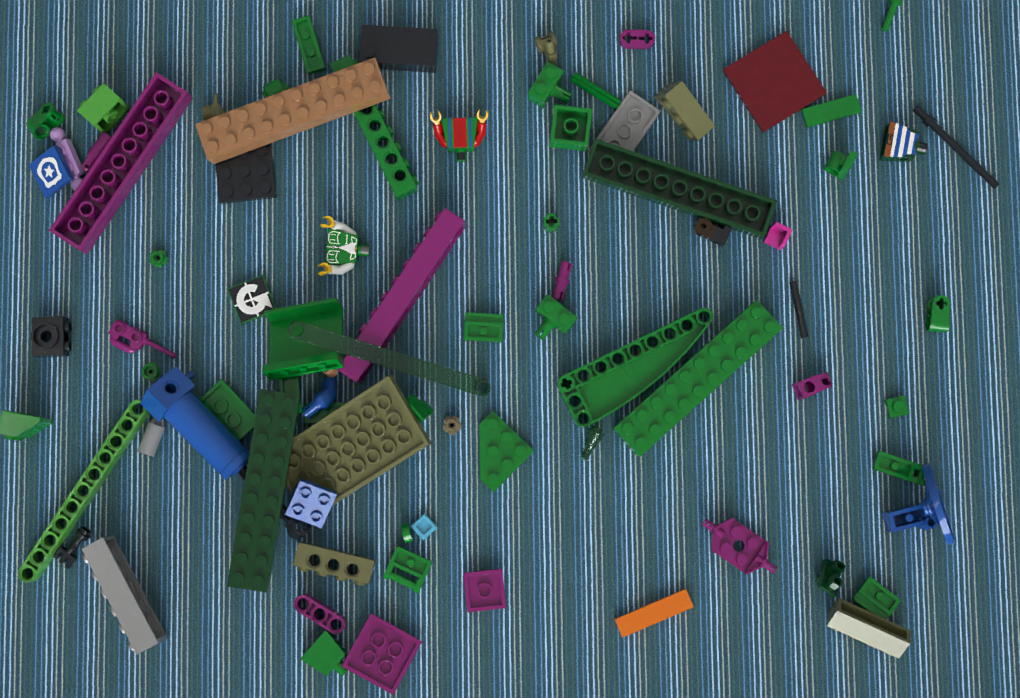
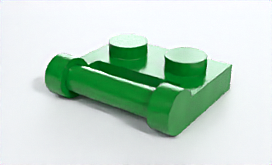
[383,546,433,594]

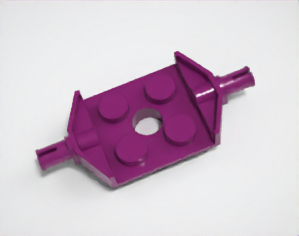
[701,517,778,575]

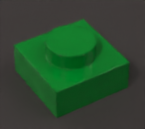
[884,395,910,419]

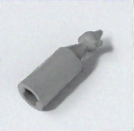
[137,418,165,457]

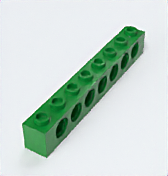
[329,54,419,201]

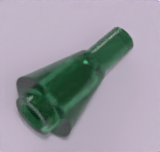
[581,425,605,461]

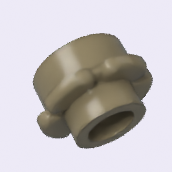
[442,416,461,435]

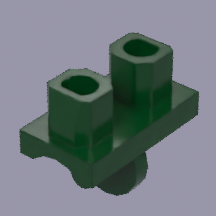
[815,558,845,598]

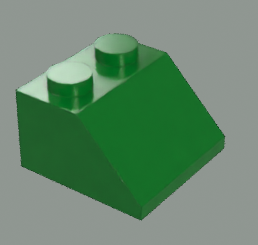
[0,410,54,441]

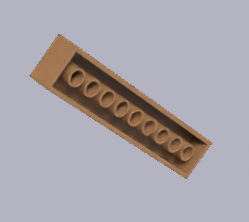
[195,57,391,164]

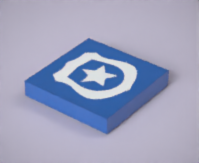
[29,145,75,198]

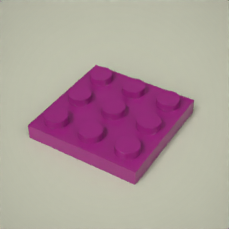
[341,613,422,695]

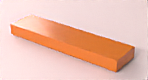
[614,589,694,638]

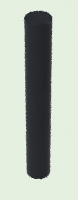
[789,281,809,338]

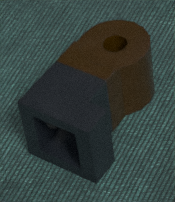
[694,218,733,247]

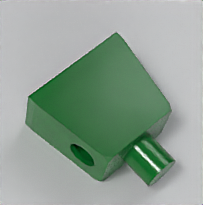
[300,630,348,676]

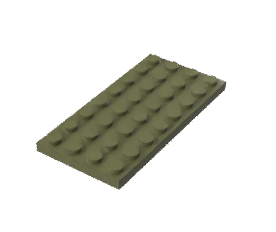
[287,375,432,506]

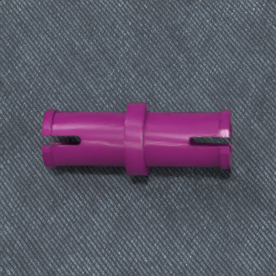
[552,261,573,301]

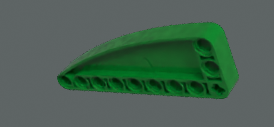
[557,308,713,428]

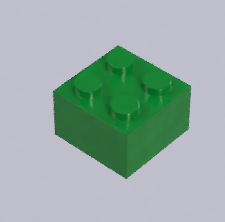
[549,105,592,152]

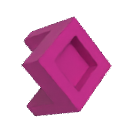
[763,222,793,250]

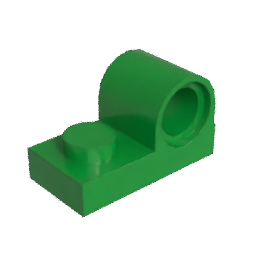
[824,150,858,180]

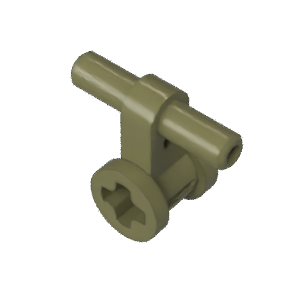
[534,31,558,67]

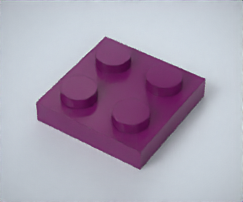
[463,568,506,612]

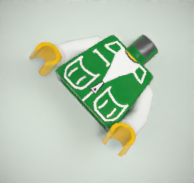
[318,216,370,276]

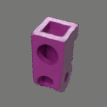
[792,372,833,400]

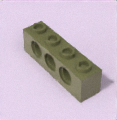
[293,541,376,586]

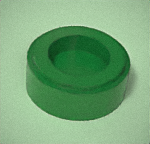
[401,523,413,543]

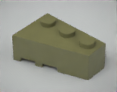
[653,81,715,141]

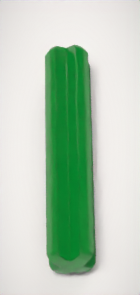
[571,72,621,109]

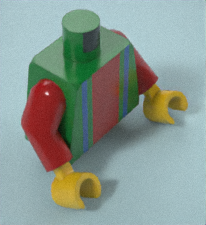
[430,109,489,162]

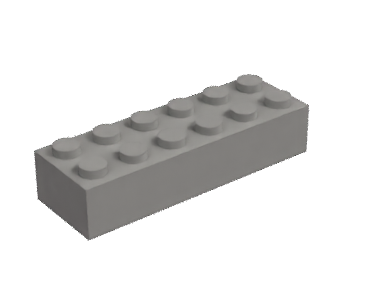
[82,536,168,654]

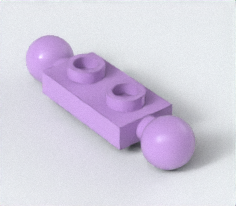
[50,127,85,191]

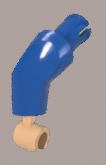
[302,369,338,418]

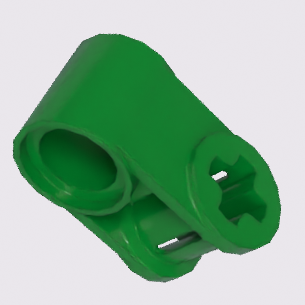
[26,102,65,140]
[925,295,950,333]

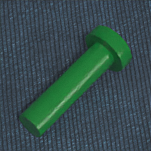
[881,0,902,32]

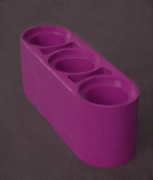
[294,594,347,634]

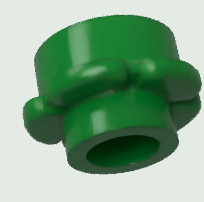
[149,249,168,268]
[142,362,161,381]

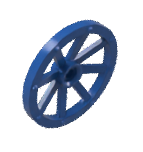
[922,463,956,545]

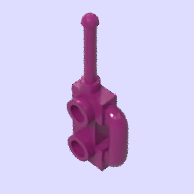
[108,319,177,359]

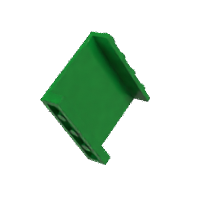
[262,298,344,381]

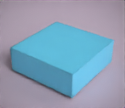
[411,513,438,540]

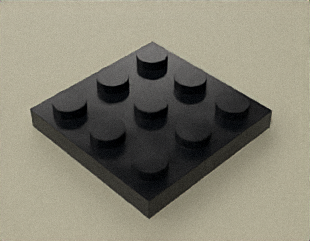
[215,143,277,204]

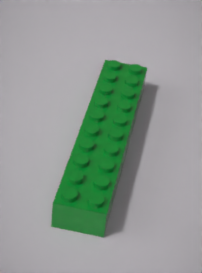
[612,300,783,457]

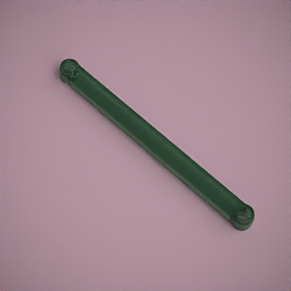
[287,321,491,396]

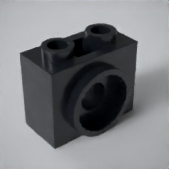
[31,316,72,358]

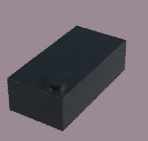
[359,25,439,73]

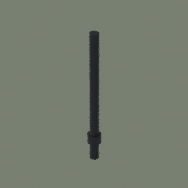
[912,105,1000,189]

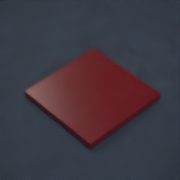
[723,31,827,133]

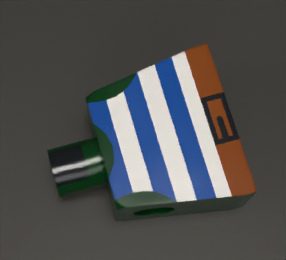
[879,121,928,162]

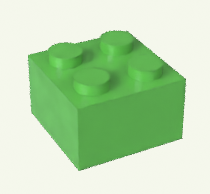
[77,83,131,134]

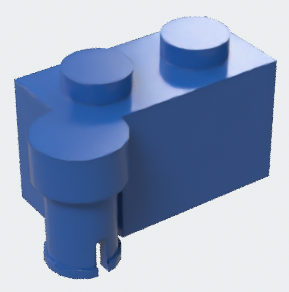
[882,503,938,532]

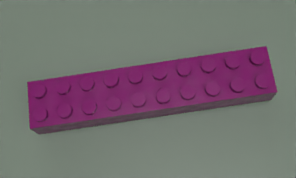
[48,72,193,255]
[337,208,466,385]

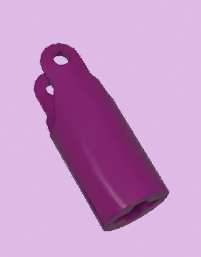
[82,132,112,172]

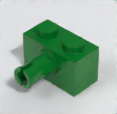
[528,61,573,109]
[534,294,578,341]

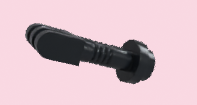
[53,526,91,569]

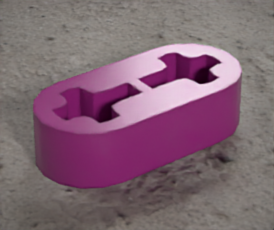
[619,30,655,49]

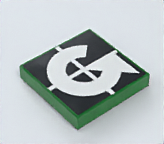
[227,275,276,325]

